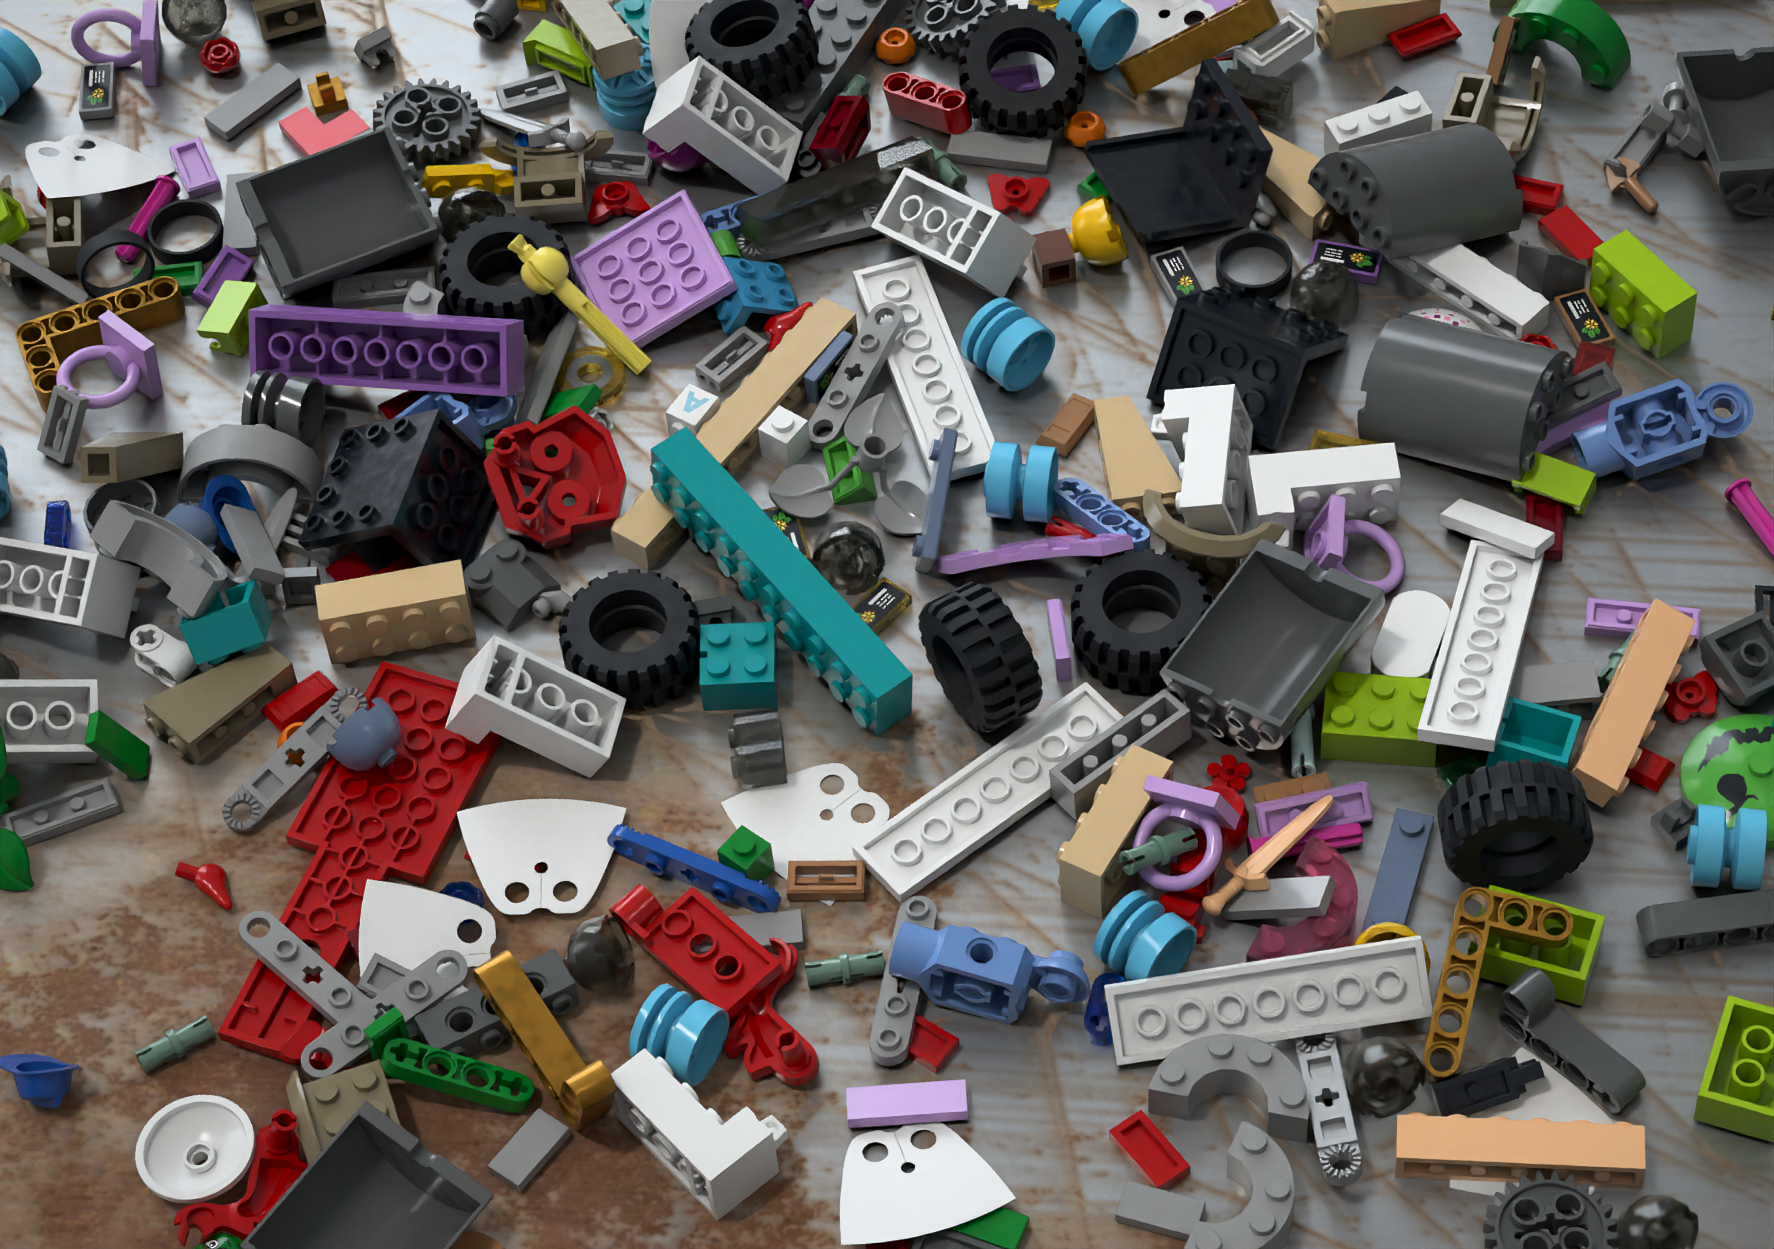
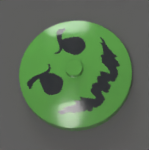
[1679,714,1774,850]

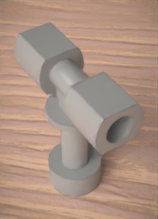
[1639,81,1705,158]

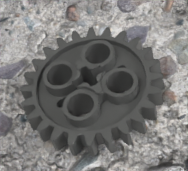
[904,0,1007,52]
[373,78,481,163]
[1483,1170,1619,1249]

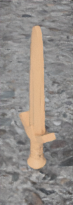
[1202,795,1334,916]

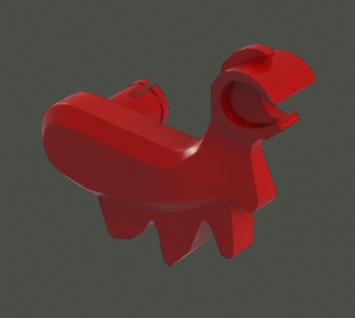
[725,937,820,1086]
[173,1109,309,1247]

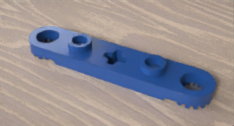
[607,824,782,913]

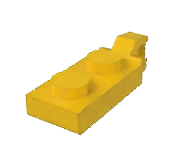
[420,164,515,199]

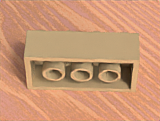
[315,559,476,664]
[1056,744,1173,919]

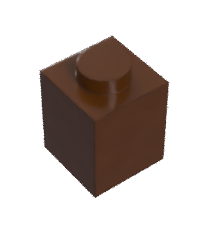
[1032,228,1076,288]

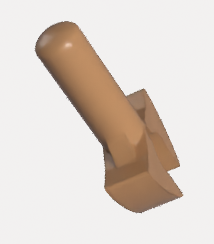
[1606,157,1659,213]

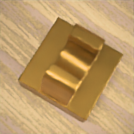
[307,71,349,116]

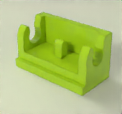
[196,280,268,357]
[1512,451,1597,516]

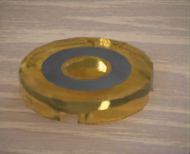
[555,346,625,406]

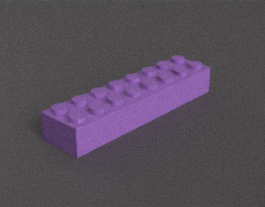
[249,304,524,397]

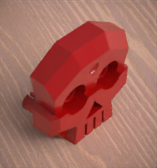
[483,405,627,550]

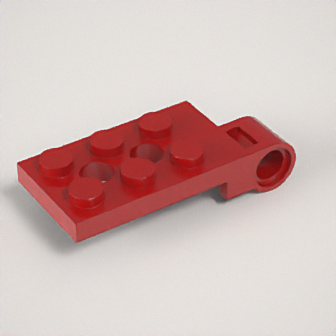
[609,884,784,1019]

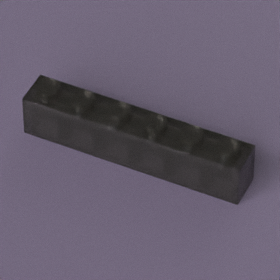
[737,136,938,249]

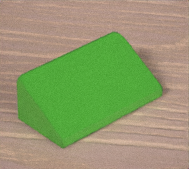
[822,436,877,506]

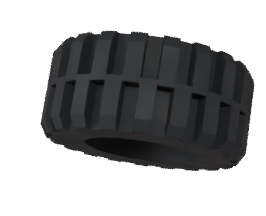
[684,0,819,103]
[958,4,1087,138]
[439,213,575,340]
[1071,548,1212,692]
[558,569,701,712]
[918,582,1043,732]
[1437,759,1594,892]

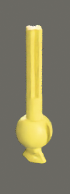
[508,234,652,375]

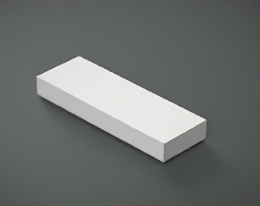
[1440,498,1555,559]

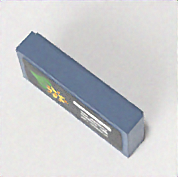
[804,330,854,404]

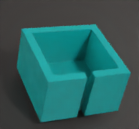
[179,579,273,665]
[699,621,778,711]
[1486,696,1582,769]

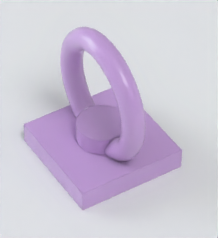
[71,0,161,86]
[56,310,163,409]
[1302,494,1405,594]
[1132,775,1240,892]

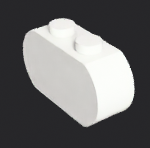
[1370,590,1450,679]

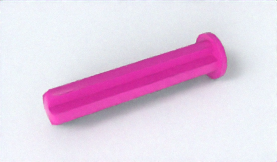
[115,175,181,263]
[1724,478,1774,557]
[1246,823,1363,858]

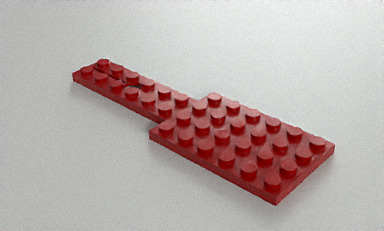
[218,661,503,1059]

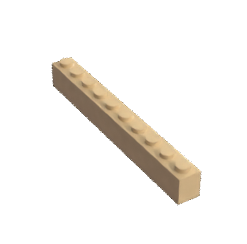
[611,297,858,570]

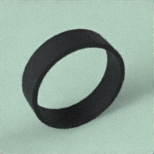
[147,199,224,265]
[75,229,155,299]
[1216,230,1292,298]

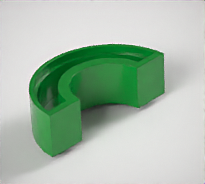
[1492,0,1631,90]

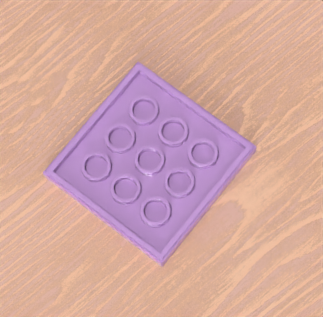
[571,189,739,360]

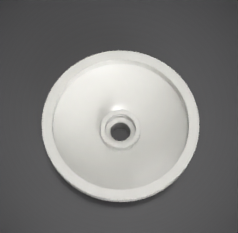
[135,1095,256,1204]

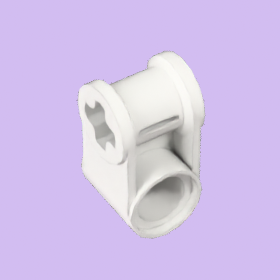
[130,624,200,688]

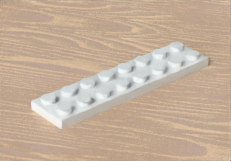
[853,254,995,481]
[1417,540,1544,752]
[852,682,1124,903]
[1104,935,1433,1066]

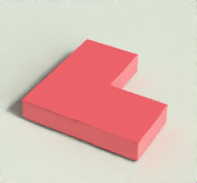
[279,106,370,156]

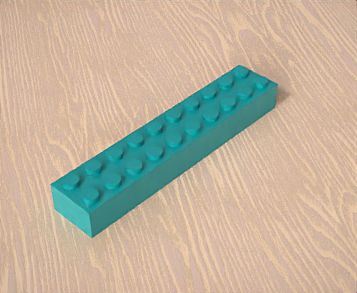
[650,427,913,737]

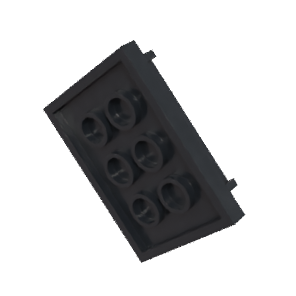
[1083,58,1274,244]
[1146,283,1349,450]
[298,409,494,572]

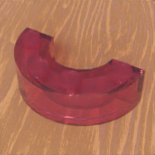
[1246,835,1358,963]

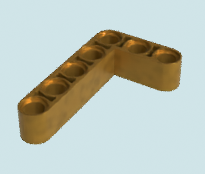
[1117,0,1280,96]
[15,276,185,413]
[1421,887,1573,1082]
[472,950,617,1131]

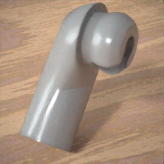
[1252,192,1277,227]
[532,590,573,618]

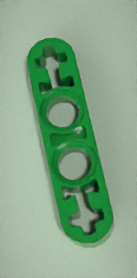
[381,1038,534,1113]

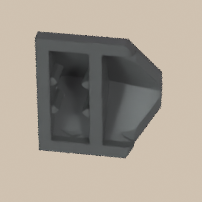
[1516,241,1588,301]

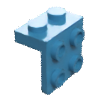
[713,257,799,335]

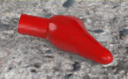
[764,302,813,352]
[175,862,233,910]

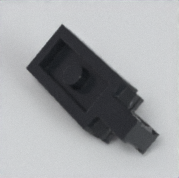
[1429,1056,1545,1117]

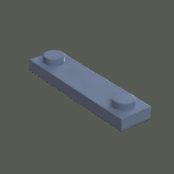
[912,428,958,573]
[1361,808,1434,933]

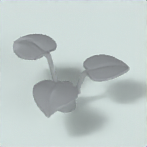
[769,393,927,536]

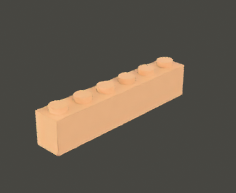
[1569,598,1696,808]
[1395,1112,1646,1189]

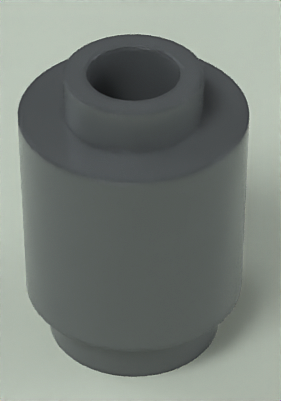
[473,0,519,40]

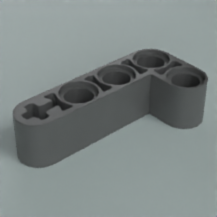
[1499,967,1646,1113]

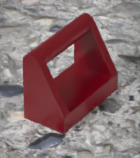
[809,96,871,183]

